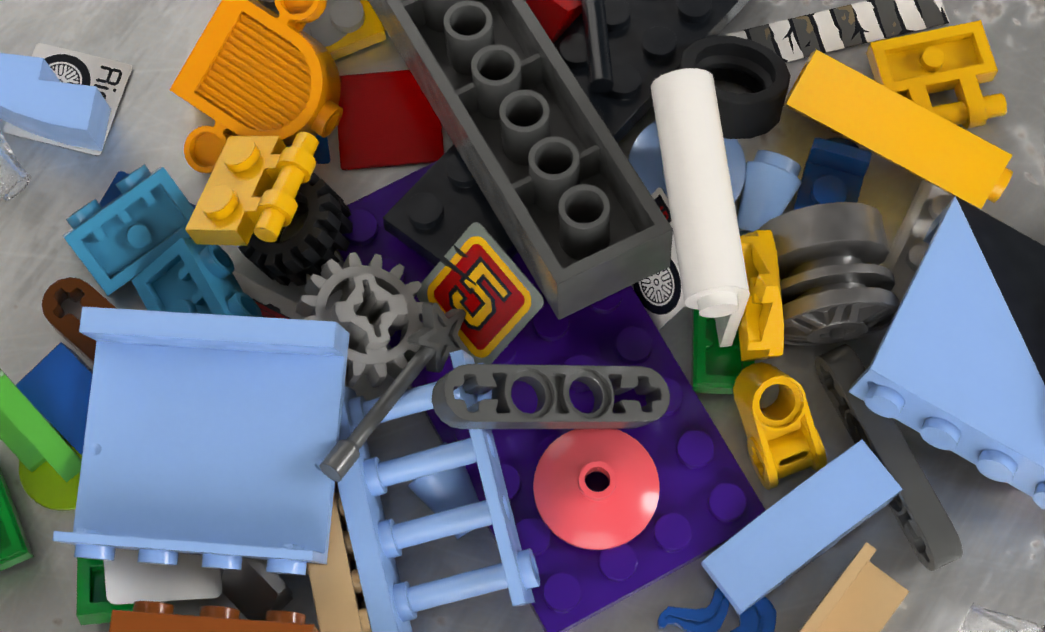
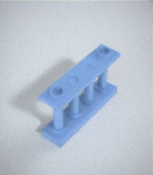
[337,349,540,632]

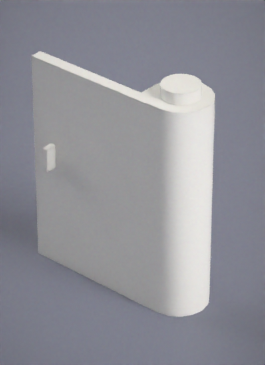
[651,68,750,347]

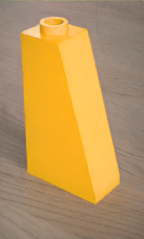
[784,49,1013,209]

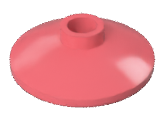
[533,429,660,550]

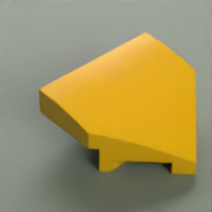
[738,230,784,361]

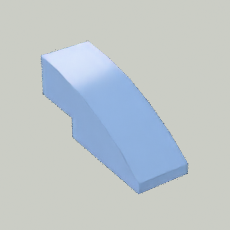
[0,53,111,151]
[701,439,903,615]

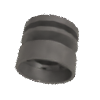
[757,202,900,346]

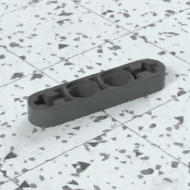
[815,344,963,571]
[432,364,670,429]

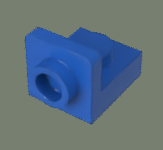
[793,137,872,210]

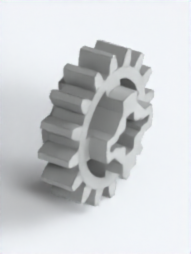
[295,252,424,388]

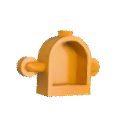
[169,0,343,174]

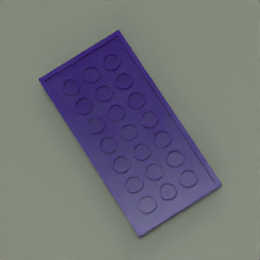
[336,160,766,632]

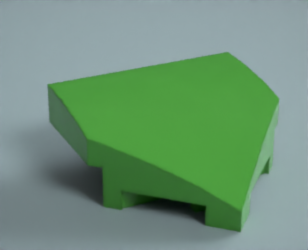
[0,368,82,483]

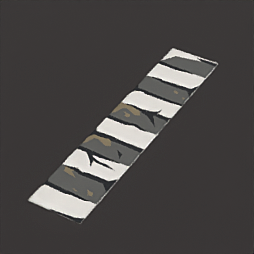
[726,0,950,63]

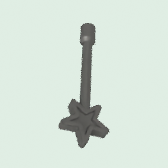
[319,302,468,482]

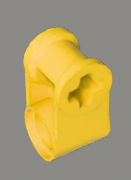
[733,362,827,490]

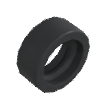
[679,36,791,139]

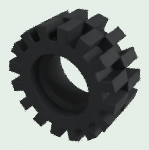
[238,172,353,286]

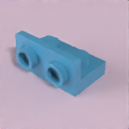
[63,164,194,296]
[131,237,262,317]

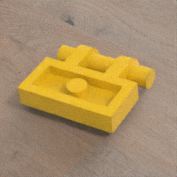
[866,20,1007,129]
[185,132,319,246]

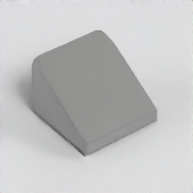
[221,558,293,621]

